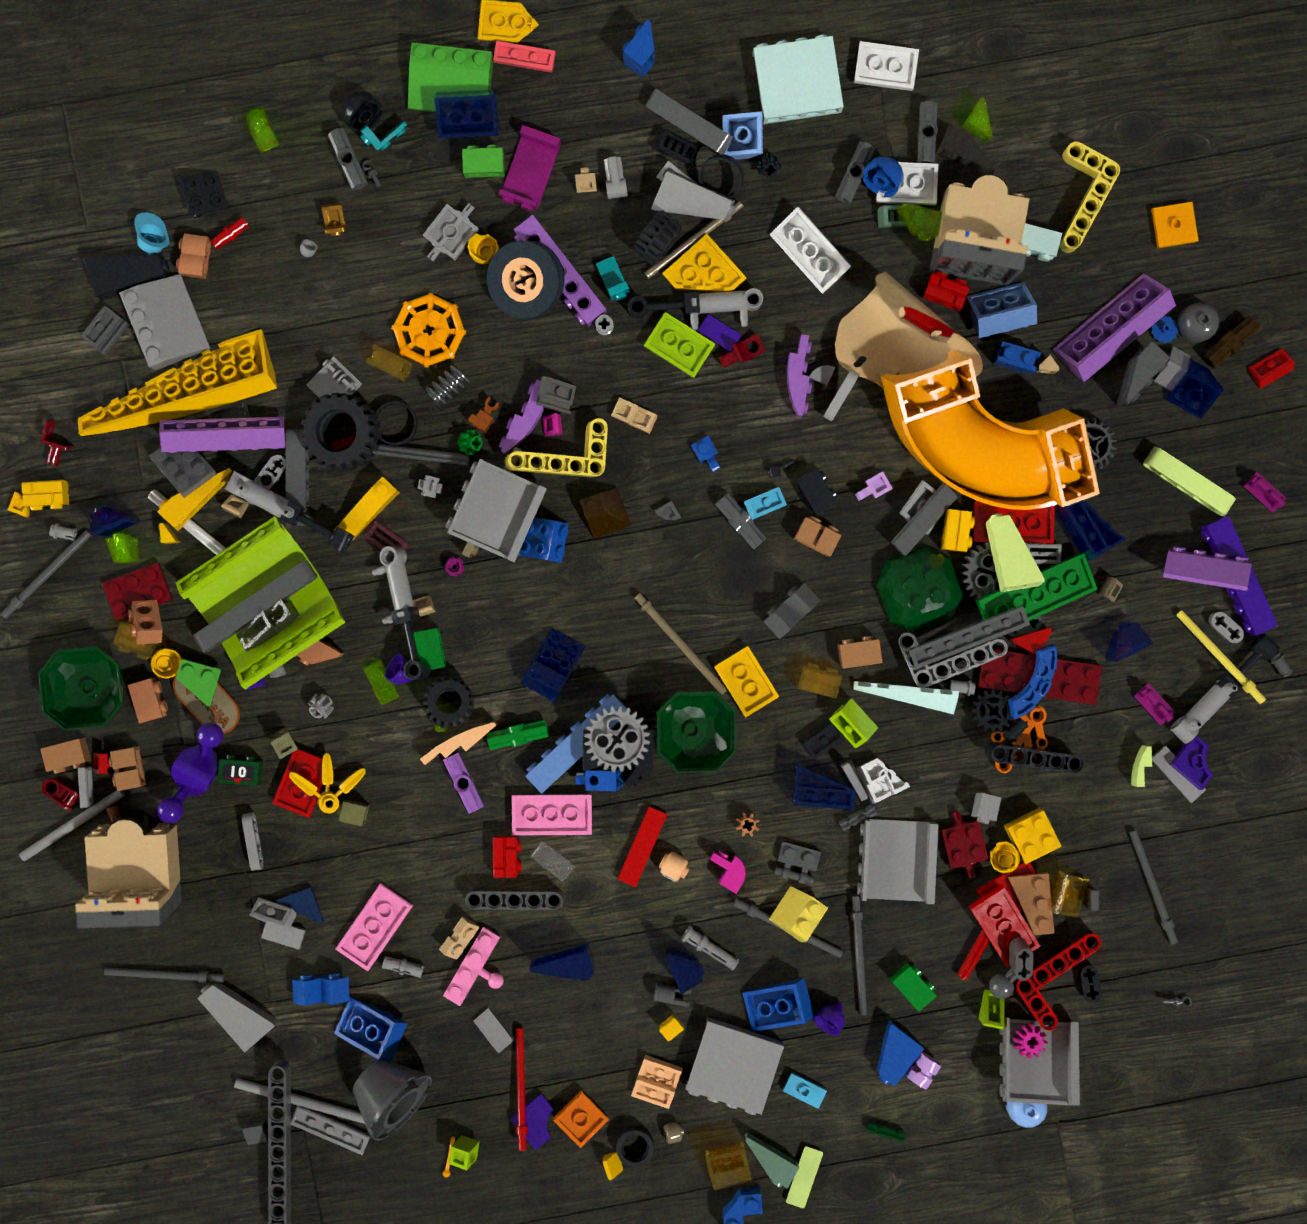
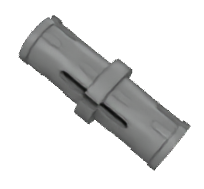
[382,956,424,978]

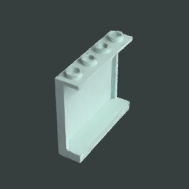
[752,35,843,124]

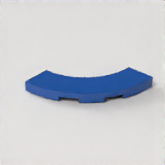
[1008,644,1057,719]

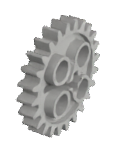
[584,706,650,772]

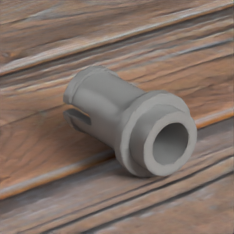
[49,523,77,541]
[949,680,975,696]

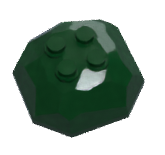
[876,546,964,634]
[38,646,124,731]
[656,691,736,773]

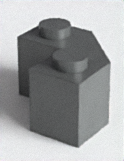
[763,583,821,639]

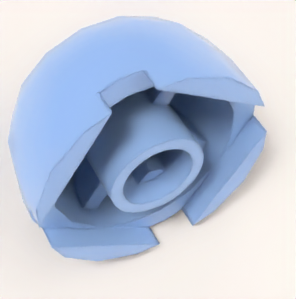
[1006,1102,1047,1128]

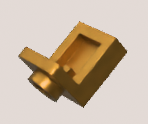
[321,203,347,236]

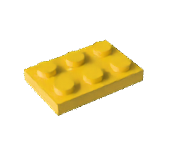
[714,646,779,718]

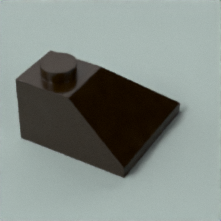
[580,488,631,539]

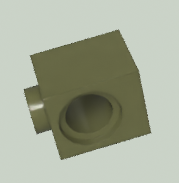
[267,728,298,759]
[337,800,370,826]

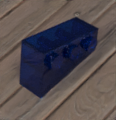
[792,763,856,810]

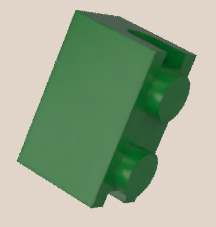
[414,628,447,670]
[890,962,937,1012]

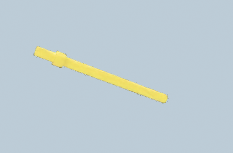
[1176,610,1266,704]

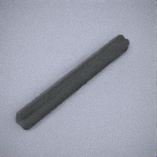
[373,444,470,465]

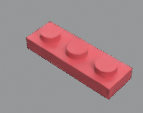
[493,41,556,73]

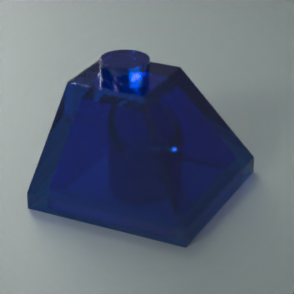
[1166,359,1224,419]
[89,506,140,538]
[1105,620,1153,662]
[666,947,705,994]

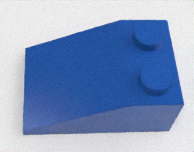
[742,978,814,1032]
[334,997,408,1060]

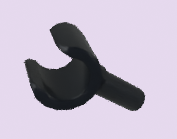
[769,459,795,478]

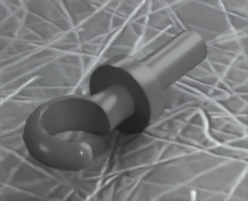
[362,160,381,187]
[1162,996,1192,1007]

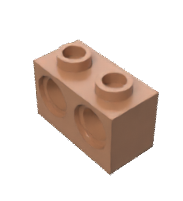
[128,600,163,645]

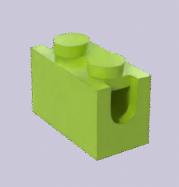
[829,698,878,749]

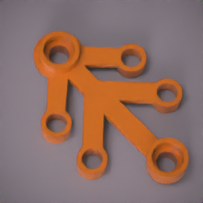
[991,705,1048,773]

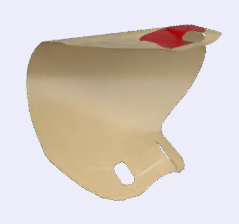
[835,272,983,389]

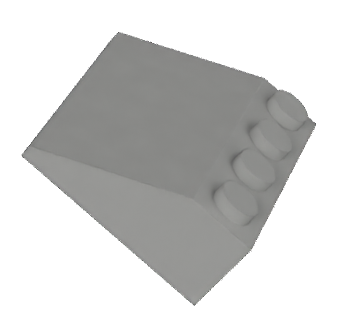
[119,274,210,370]

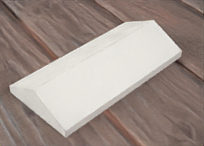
[770,207,851,294]

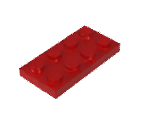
[973,502,1055,544]
[969,885,1040,967]

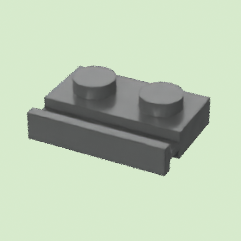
[80,305,130,355]
[536,376,576,414]

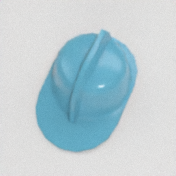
[135,212,170,255]

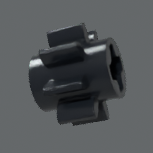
[756,152,781,179]

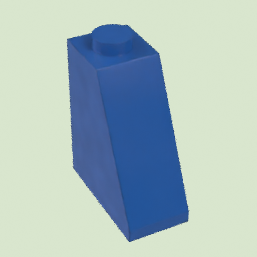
[877,1020,924,1087]

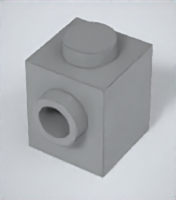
[971,793,1001,824]

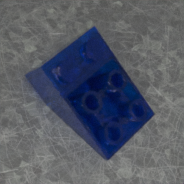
[520,627,586,702]

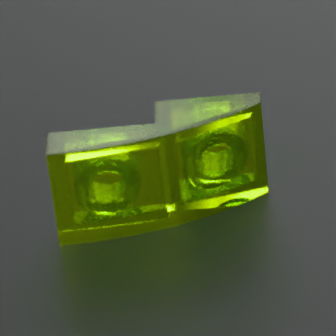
[363,659,399,706]

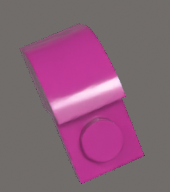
[710,850,745,894]

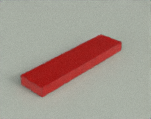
[618,806,667,887]

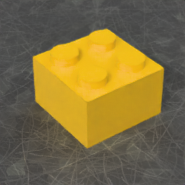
[1003,808,1062,864]

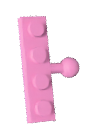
[443,926,504,1006]

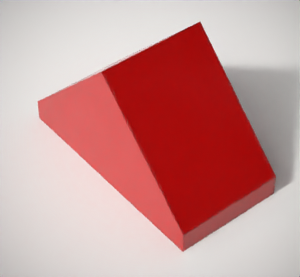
[1008,627,1052,656]

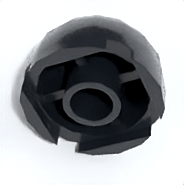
[341,91,382,133]

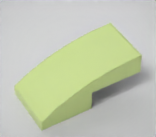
[1131,745,1152,787]

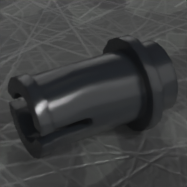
[1003,718,1028,743]

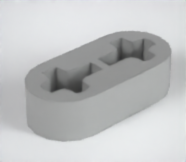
[1208,612,1244,643]

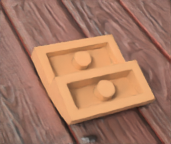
[631,1055,683,1109]

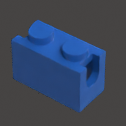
[992,341,1041,375]

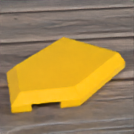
[478,0,539,43]

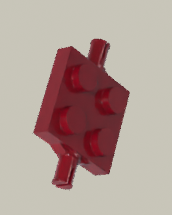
[940,810,989,878]

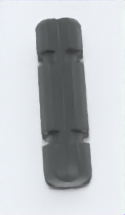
[839,805,877,831]

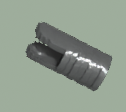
[653,983,692,1007]

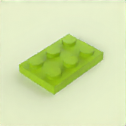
[644,312,715,378]

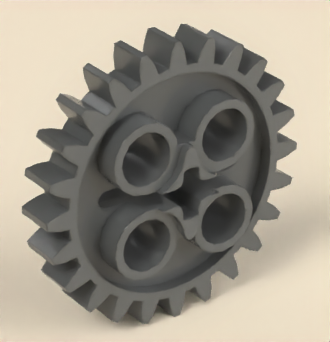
[960,542,998,602]

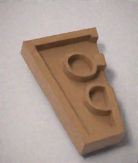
[1007,872,1054,935]

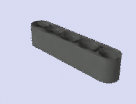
[645,88,733,155]
[286,429,309,526]
[465,888,564,910]

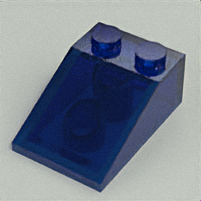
[529,943,596,981]

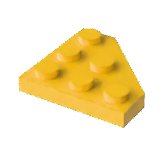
[662,234,746,292]

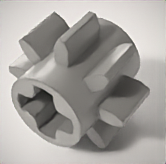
[417,475,443,498]
[308,694,334,719]

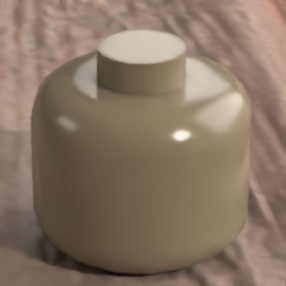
[663,1122,684,1144]

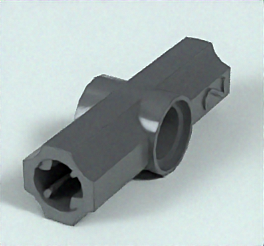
[917,101,938,164]
[328,128,368,191]
[835,141,875,204]
[715,493,767,550]

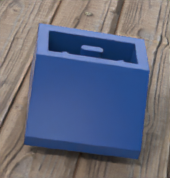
[622,20,655,78]

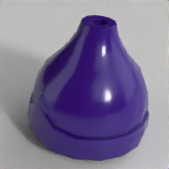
[385,654,417,685]
[814,1001,845,1036]

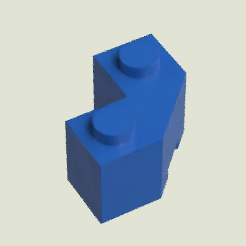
[292,973,350,1006]
[722,1186,763,1224]

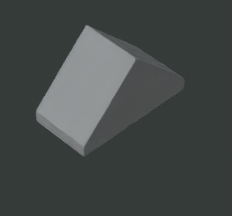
[1153,346,1190,391]

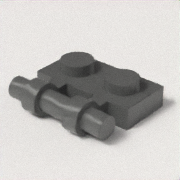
[774,841,821,884]

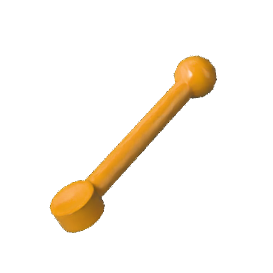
[443,1136,456,1177]

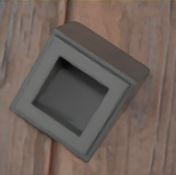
[242,1121,268,1145]

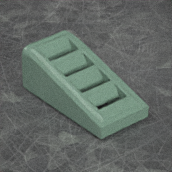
[877,205,921,228]

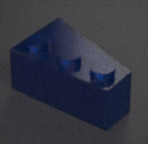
[1056,500,1126,561]

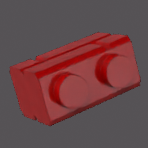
[922,272,970,312]
[493,835,522,878]

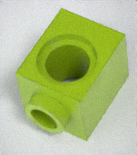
[449,1135,480,1170]

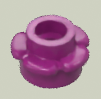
[445,557,464,576]

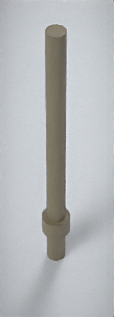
[644,201,744,279]

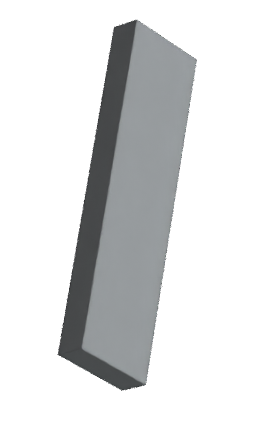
[291,1105,371,1155]

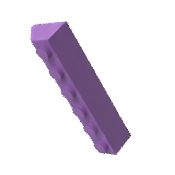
[1053,273,1176,382]

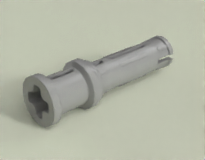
[681,925,739,971]

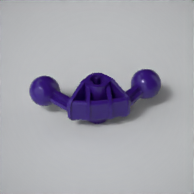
[157,722,223,823]

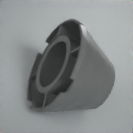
[353,1060,432,1141]

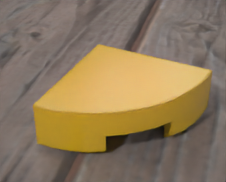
[8,492,30,517]

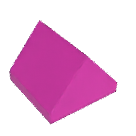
[543,413,563,436]

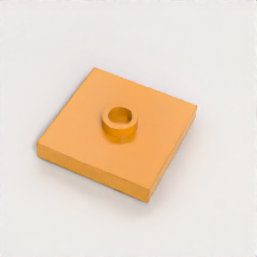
[1151,202,1199,249]

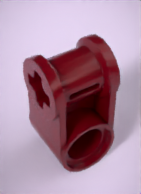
[41,777,80,811]

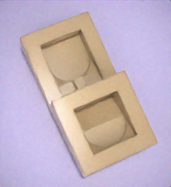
[611,398,658,434]

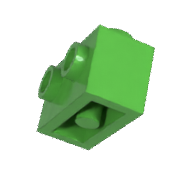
[462,145,505,178]

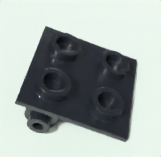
[178,171,229,218]

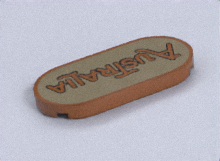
[173,675,241,734]

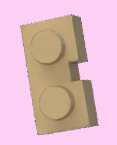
[439,917,479,960]

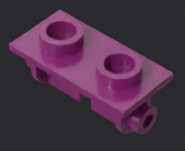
[1243,472,1286,513]
[1134,683,1175,726]

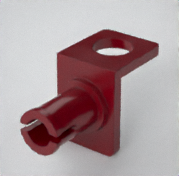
[719,334,766,368]
[41,419,74,466]

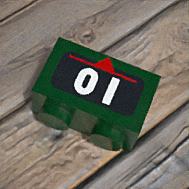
[217,755,263,786]

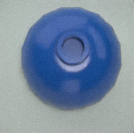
[863,156,904,197]

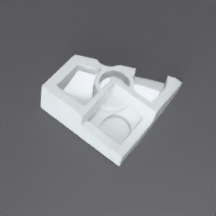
[856,758,910,804]

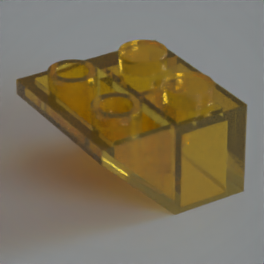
[705,1142,753,1191]

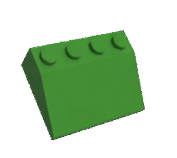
[408,43,493,118]

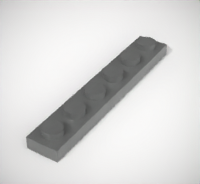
[908,605,1030,669]

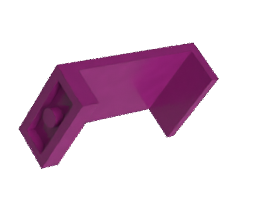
[499,125,561,211]

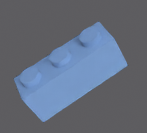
[966,282,1037,338]

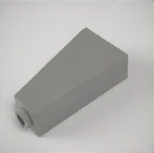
[651,171,736,220]
[197,982,279,1052]

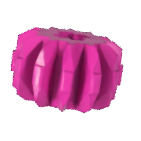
[1012,1023,1048,1059]

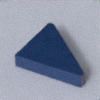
[276,887,324,923]

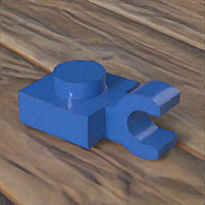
[691,436,720,472]

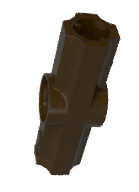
[1202,316,1260,369]

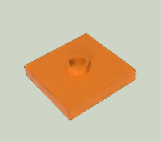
[553,1090,609,1148]

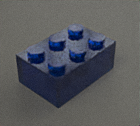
[434,90,500,138]

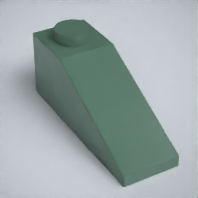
[745,1132,799,1188]

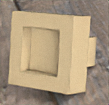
[575,167,597,193]

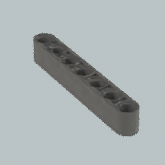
[193,560,318,653]

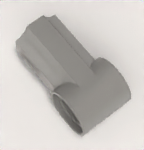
[604,156,628,199]

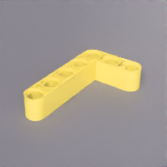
[1060,142,1120,253]
[505,418,608,477]

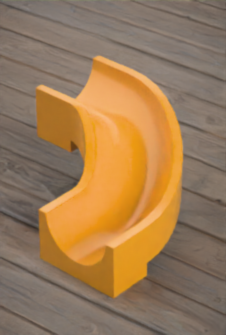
[880,350,1100,510]

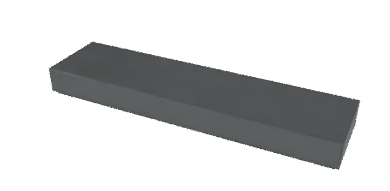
[891,483,958,556]

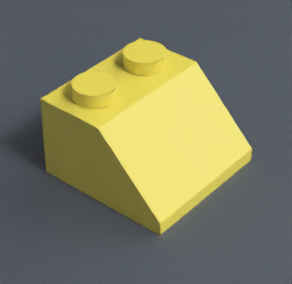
[769,886,828,942]

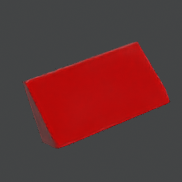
[1248,348,1295,389]

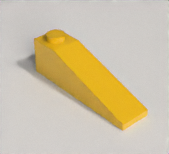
[157,468,233,531]
[334,476,400,541]

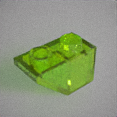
[246,107,279,153]
[106,533,140,564]

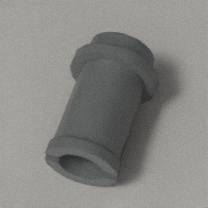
[1269,651,1293,678]

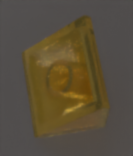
[1051,870,1089,917]

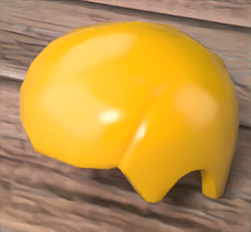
[468,233,499,264]
[150,648,182,679]
[990,841,1020,873]

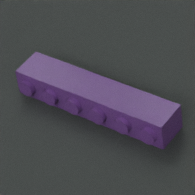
[159,417,285,453]

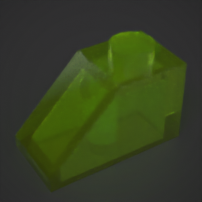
[897,203,942,241]

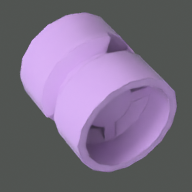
[905,1051,942,1090]

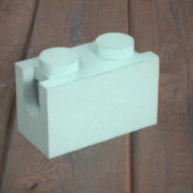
[1022,223,1062,262]

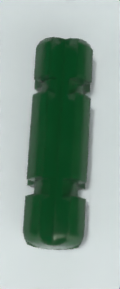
[867,1121,906,1143]

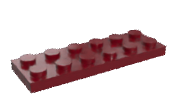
[977,649,1102,705]

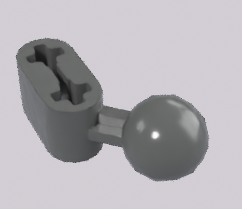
[989,937,1033,999]

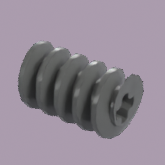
[426,365,470,408]

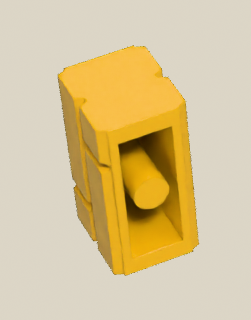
[22,480,69,511]
[941,509,975,552]

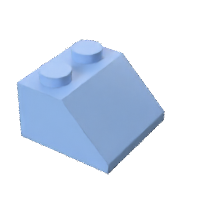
[722,112,763,159]

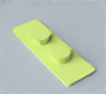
[786,1146,823,1208]

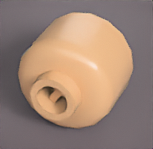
[659,852,690,882]

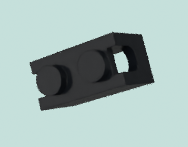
[795,468,837,516]

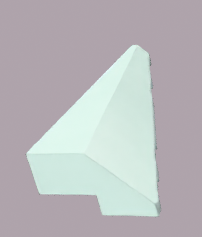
[853,681,959,714]

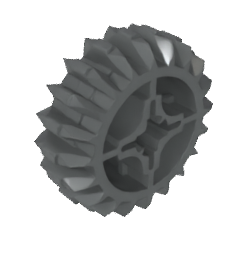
[1084,418,1117,469]

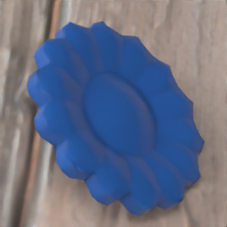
[1151,316,1178,344]

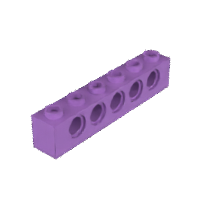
[514,215,607,327]

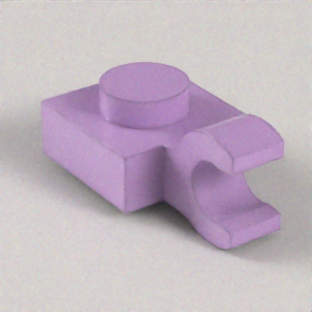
[855,472,893,501]

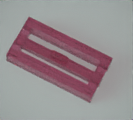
[365,521,409,558]

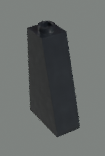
[83,255,170,300]
[583,729,656,770]

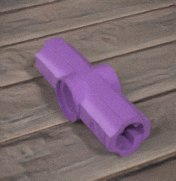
[443,752,484,814]

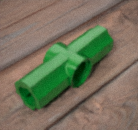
[487,720,549,750]

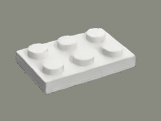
[854,41,919,91]
[876,162,938,205]

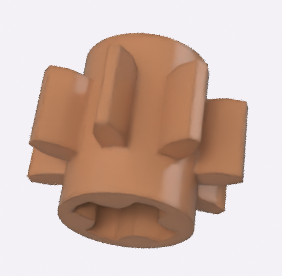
[736,812,760,837]

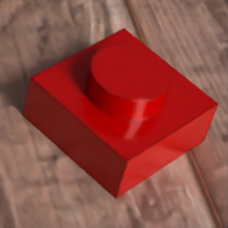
[93,752,110,774]

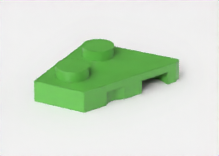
[176,659,221,707]

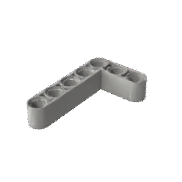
[899,632,1008,688]

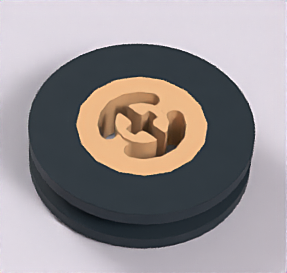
[487,240,565,319]

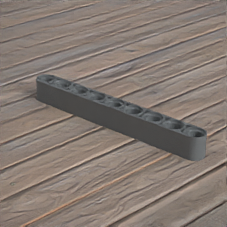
[268,1060,291,1224]

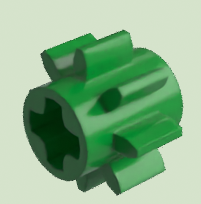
[458,429,483,455]

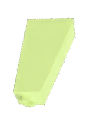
[985,514,1044,592]

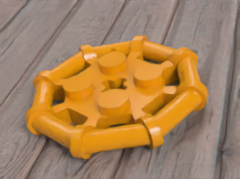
[391,292,466,368]

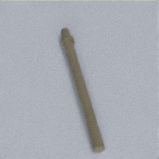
[635,593,727,695]

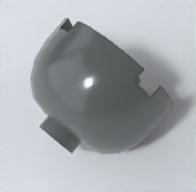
[1177,302,1220,343]

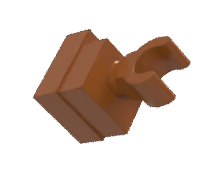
[468,397,499,434]

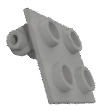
[306,356,362,399]

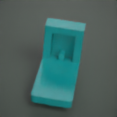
[359,121,407,150]
[596,256,629,301]

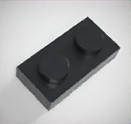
[802,722,845,760]

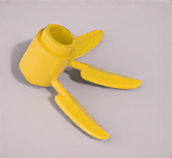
[289,753,366,814]

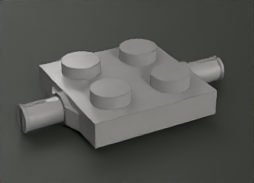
[423,203,479,262]

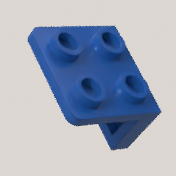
[518,518,569,563]

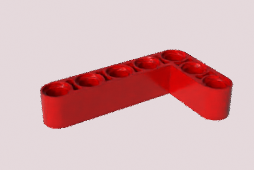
[1014,933,1101,1031]

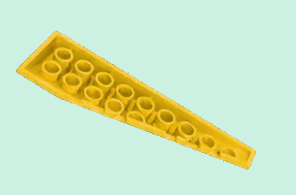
[78,329,277,436]

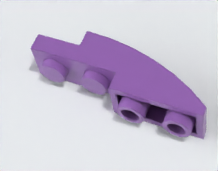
[787,334,812,418]
[499,379,545,454]

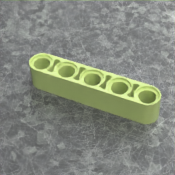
[1143,447,1236,517]

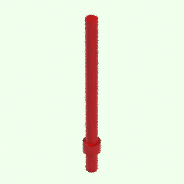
[516,1028,528,1151]

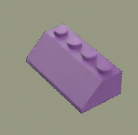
[1163,546,1252,591]

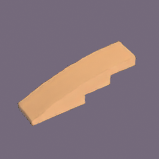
[420,721,498,765]

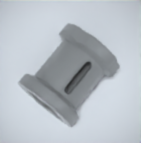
[595,314,614,336]

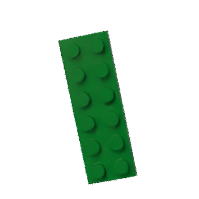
[976,553,1098,621]

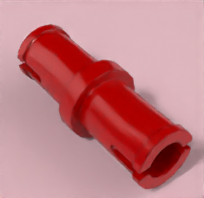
[210,217,249,251]

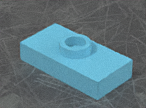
[744,487,787,520]
[782,1072,827,1109]

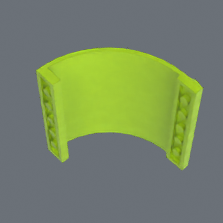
[176,516,345,689]

